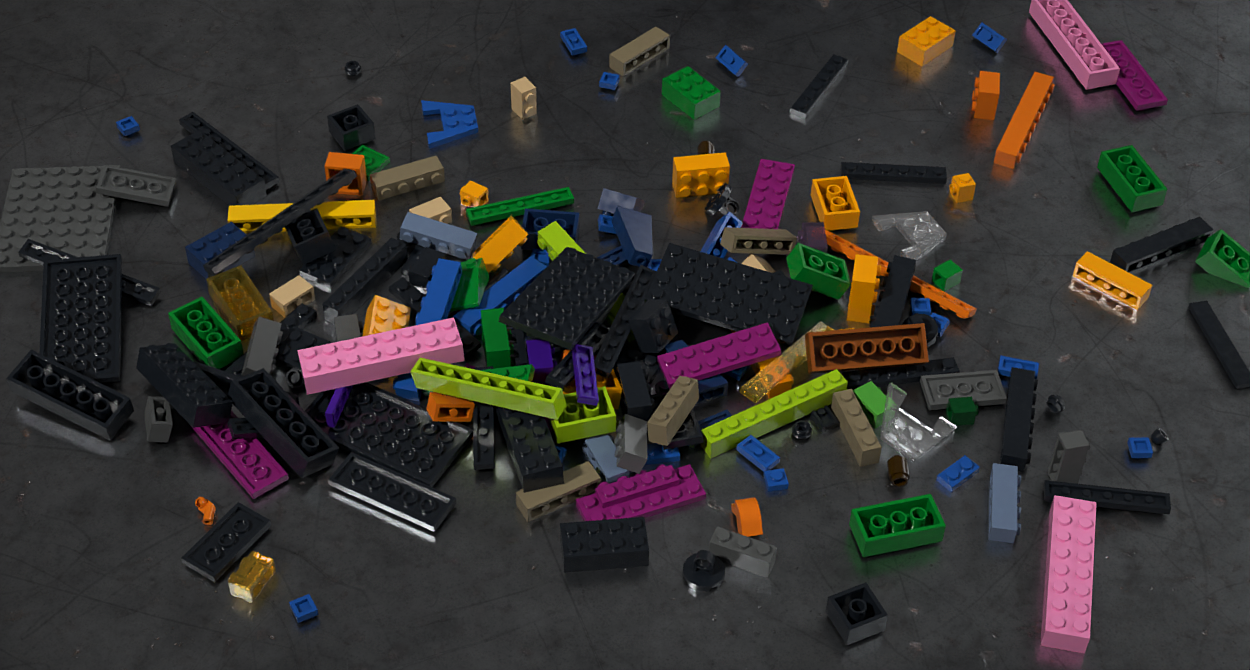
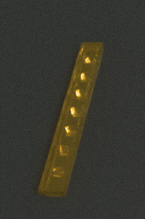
[739,321,833,403]

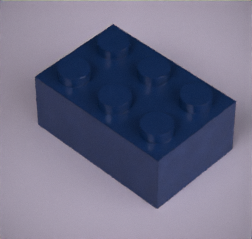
[521,208,580,250]
[185,222,255,282]

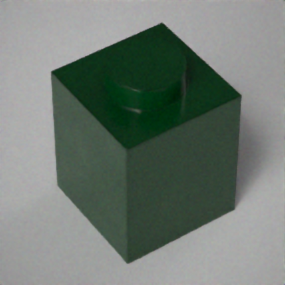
[946,396,978,426]

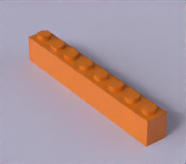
[994,71,1055,169]

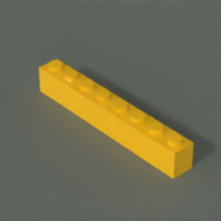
[227,200,376,233]

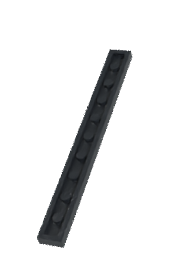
[203,168,357,275]

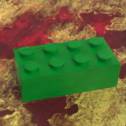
[1097,145,1168,212]
[168,297,244,369]
[849,494,946,557]

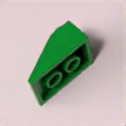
[1195,229,1250,288]
[450,258,489,312]

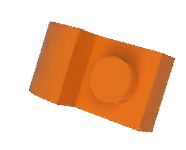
[731,497,763,537]

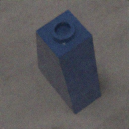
[612,206,653,267]
[664,340,728,405]

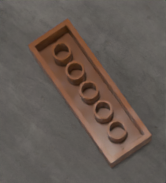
[805,323,929,374]

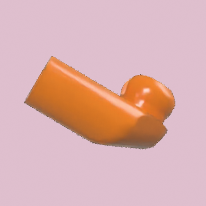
[195,497,216,525]

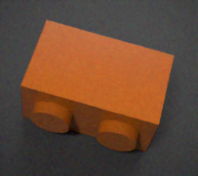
[426,392,475,422]

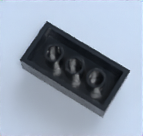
[560,517,649,573]

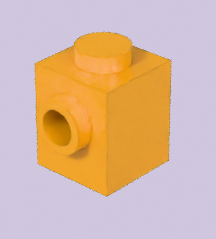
[949,173,976,203]
[460,180,489,208]

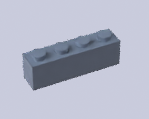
[399,212,477,260]
[577,433,632,484]
[988,463,1021,543]

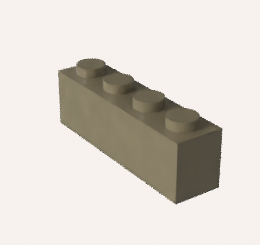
[609,27,670,76]
[370,156,445,201]
[720,227,797,255]
[647,376,699,446]
[831,389,882,467]
[516,461,601,522]

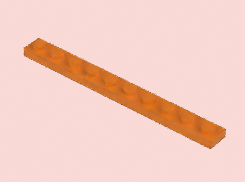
[811,227,977,319]

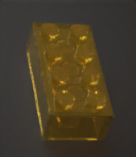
[206,265,274,341]

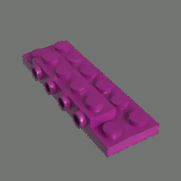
[576,464,706,521]

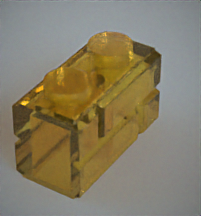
[228,551,276,603]

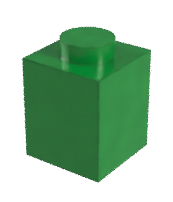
[931,259,963,292]

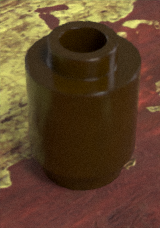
[697,141,715,155]
[887,455,910,487]

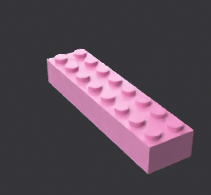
[1029,0,1120,90]
[297,317,464,395]
[1040,495,1096,654]

